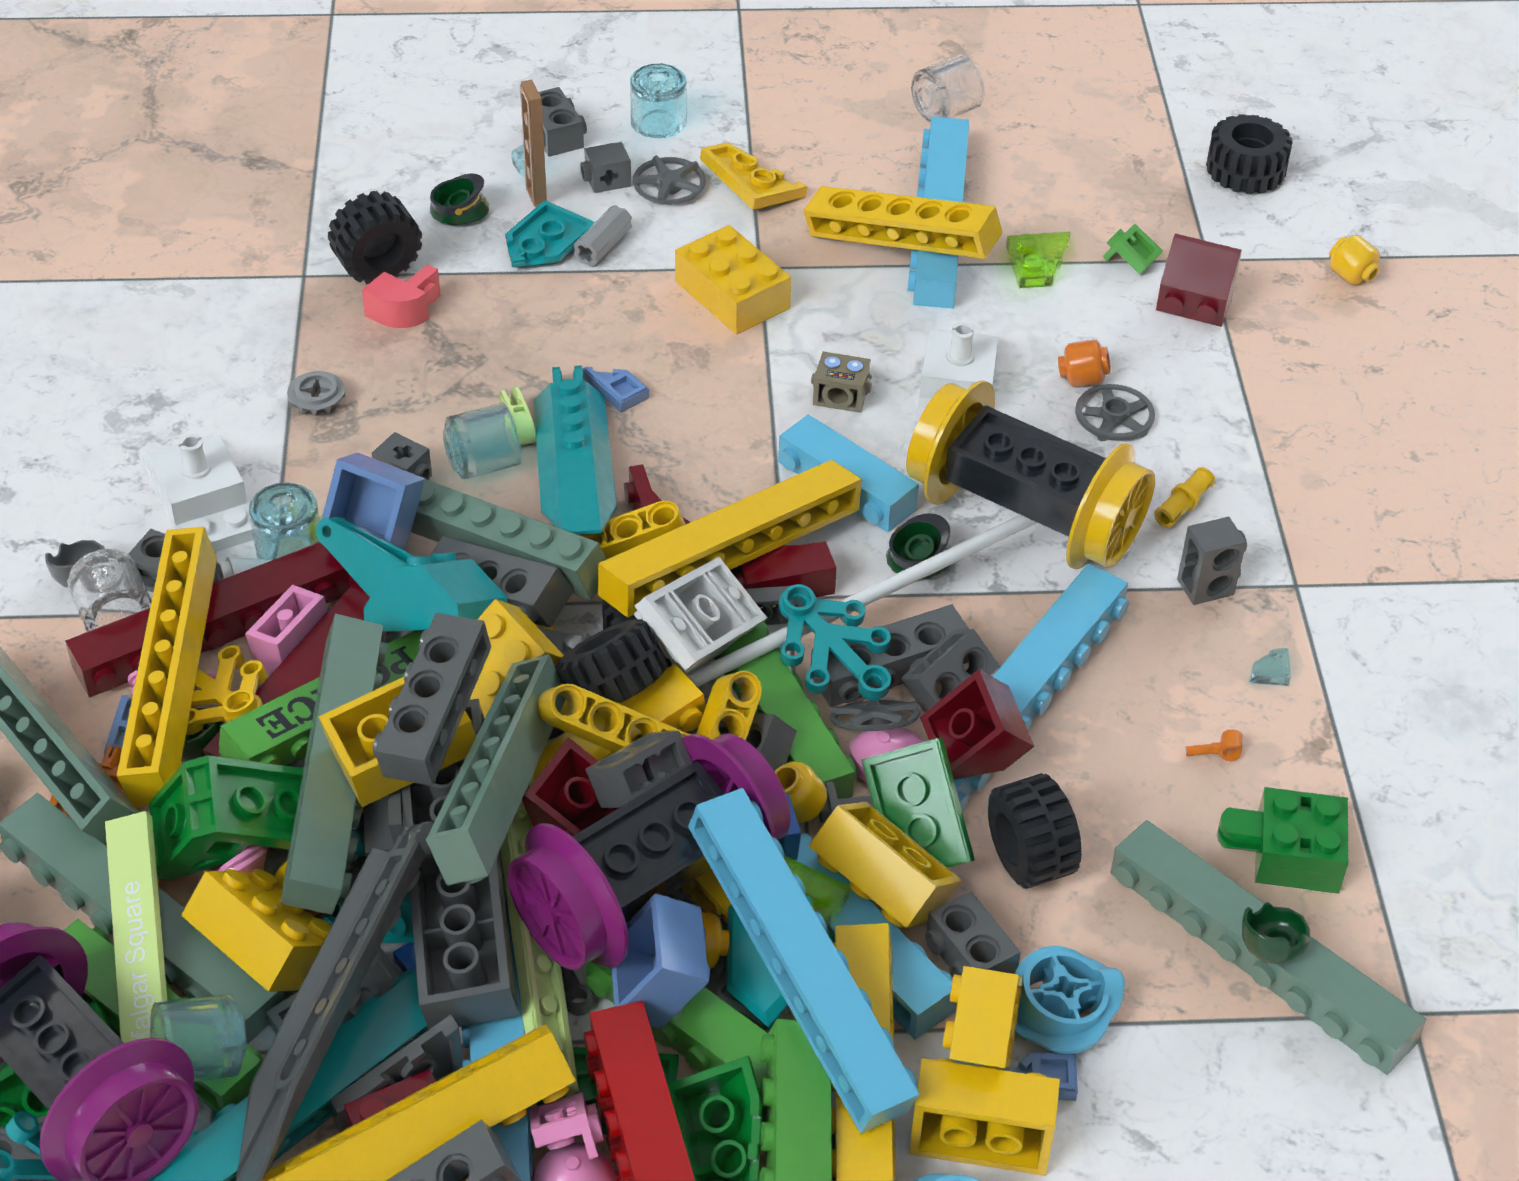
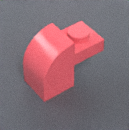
[362,264,441,328]

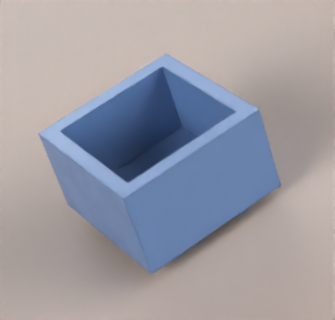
[322,452,425,550]
[611,893,710,1029]

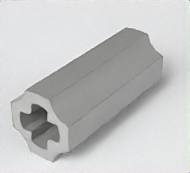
[573,205,632,266]

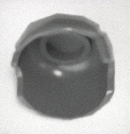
[45,540,109,589]

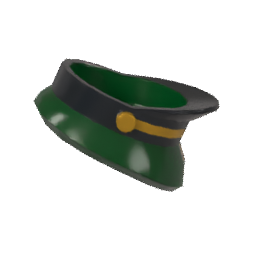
[430,173,489,225]
[886,513,951,579]

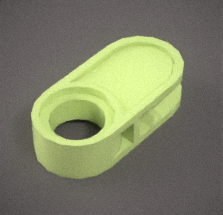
[499,387,536,446]

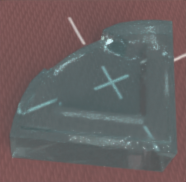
[1249,648,1291,686]

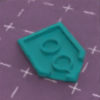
[505,200,595,268]
[726,896,812,1029]

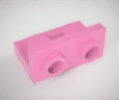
[530,1092,604,1160]

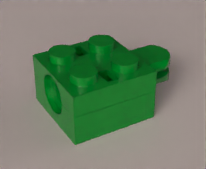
[1217,787,1349,894]

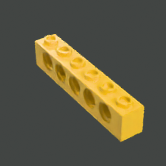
[803,186,1003,259]

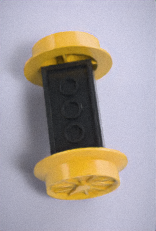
[906,380,1155,570]

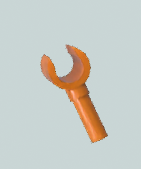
[1186,729,1243,762]

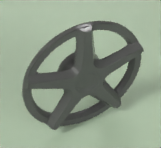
[633,155,706,205]
[1075,384,1155,441]
[830,700,920,731]

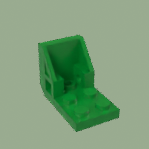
[149,755,304,880]

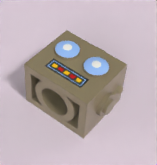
[811,351,872,413]

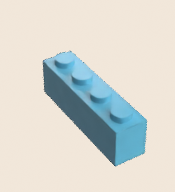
[778,414,919,532]

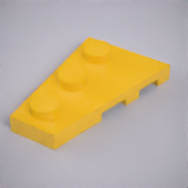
[700,142,808,210]

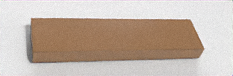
[520,79,547,207]

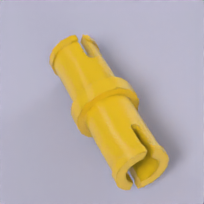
[1154,467,1215,528]

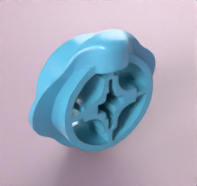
[1015,946,1125,1054]

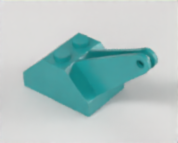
[316,517,507,631]

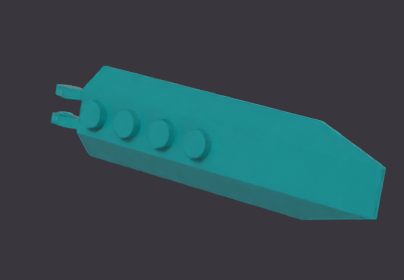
[534,365,617,535]

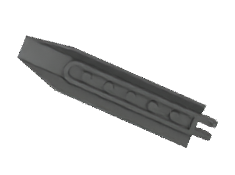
[236,821,434,1181]

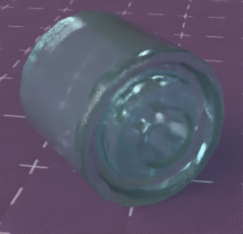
[630,63,687,138]
[443,402,521,480]
[249,482,320,560]
[150,994,246,1082]

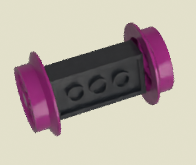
[507,734,790,970]
[0,922,199,1181]

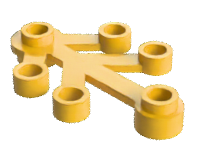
[186,645,267,735]

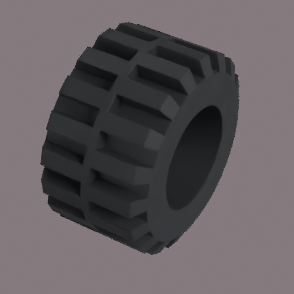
[1206,114,1293,194]
[328,191,422,284]
[555,619,669,712]
[988,773,1082,889]

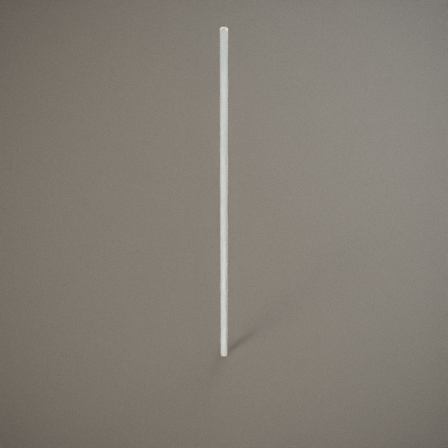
[546,515,1037,745]

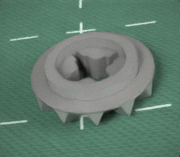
[287,371,345,416]

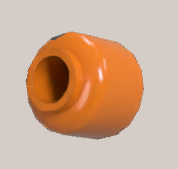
[1058,339,1111,388]

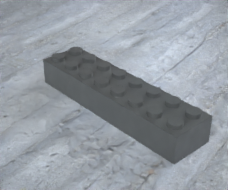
[401,699,519,1029]

